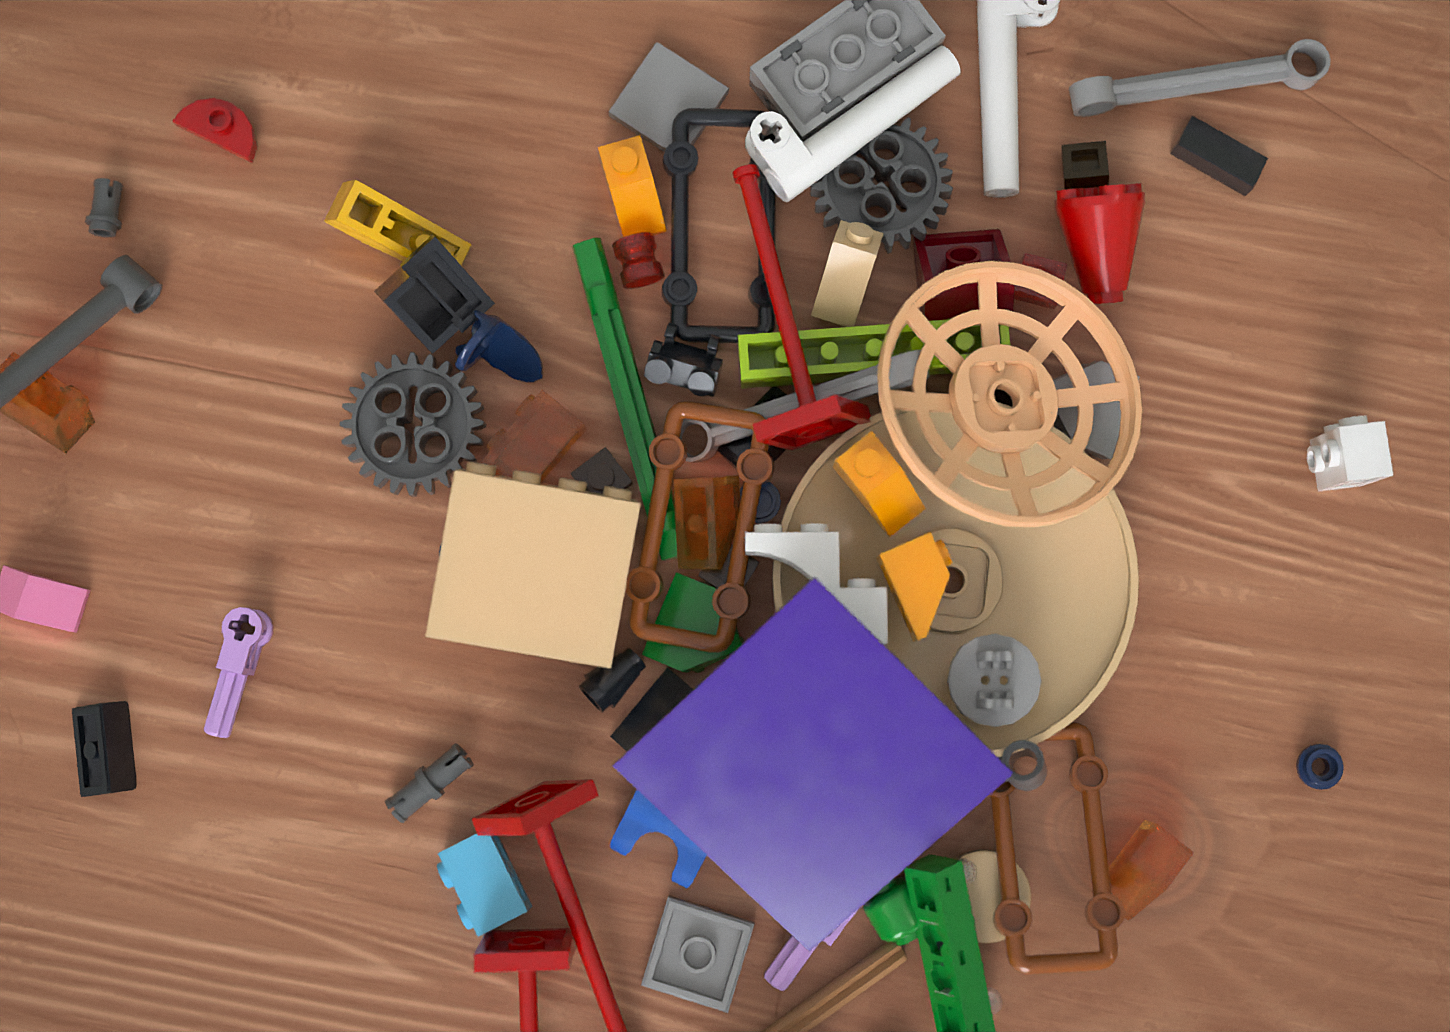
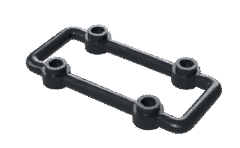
[661,108,776,344]

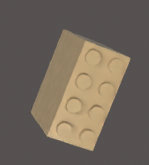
[425,461,641,668]

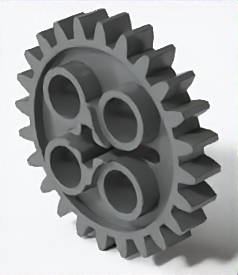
[810,117,953,254]
[339,352,486,497]

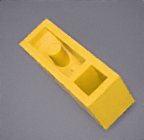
[324,180,472,265]

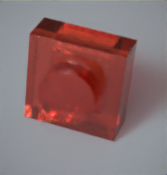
[1014,253,1068,309]

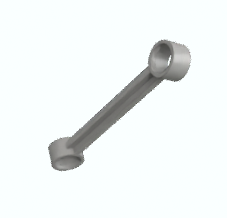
[1069,39,1330,117]
[680,350,930,462]

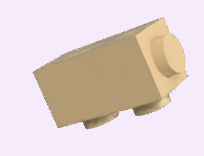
[811,220,884,327]

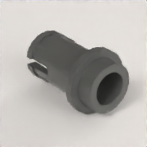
[85,178,123,237]

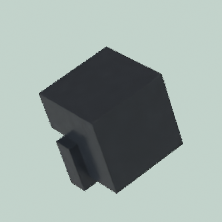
[374,235,495,354]

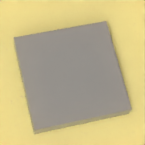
[609,42,729,152]
[641,895,755,1013]

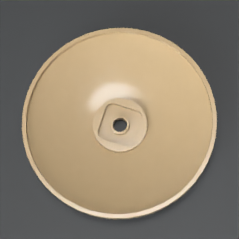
[772,402,1139,757]

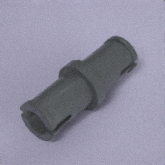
[385,743,474,823]

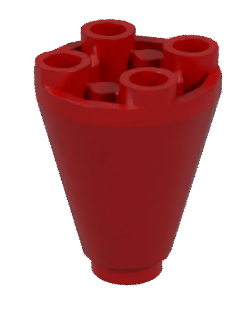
[1054,183,1145,304]

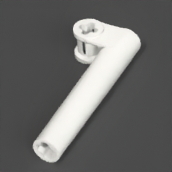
[977,0,1060,198]
[745,45,961,203]

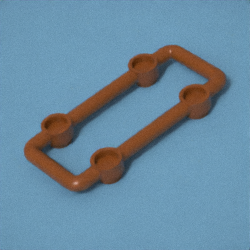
[625,401,775,653]
[988,722,1125,974]

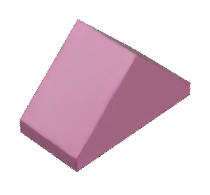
[0,565,90,633]

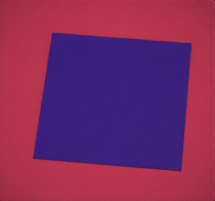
[613,577,1013,952]

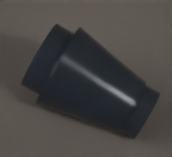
[579,647,646,713]

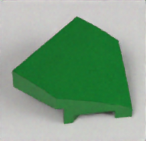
[642,572,744,673]

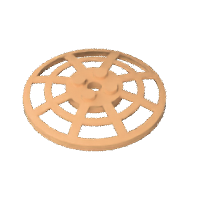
[877,261,1142,527]

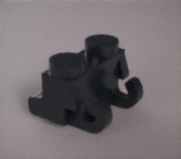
[644,322,723,397]

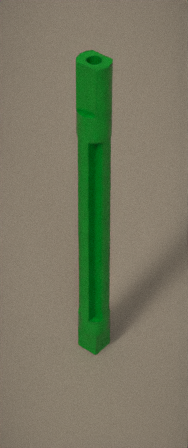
[572,238,687,561]

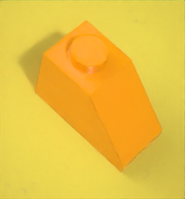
[598,135,667,244]
[833,431,926,538]
[876,532,952,642]

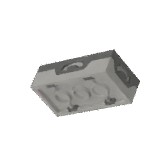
[749,0,946,142]

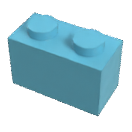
[437,834,532,937]

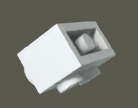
[1307,416,1393,492]

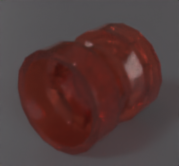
[612,232,665,289]

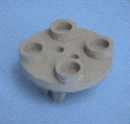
[947,634,1041,727]

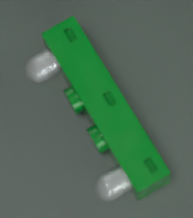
[904,854,1002,1032]

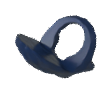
[455,310,543,383]

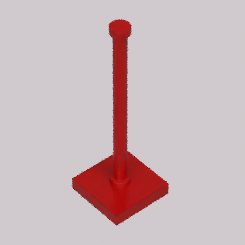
[732,164,871,451]
[472,779,628,1032]
[474,928,577,1032]

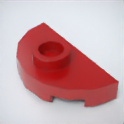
[172,98,257,163]

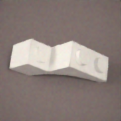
[745,523,888,645]

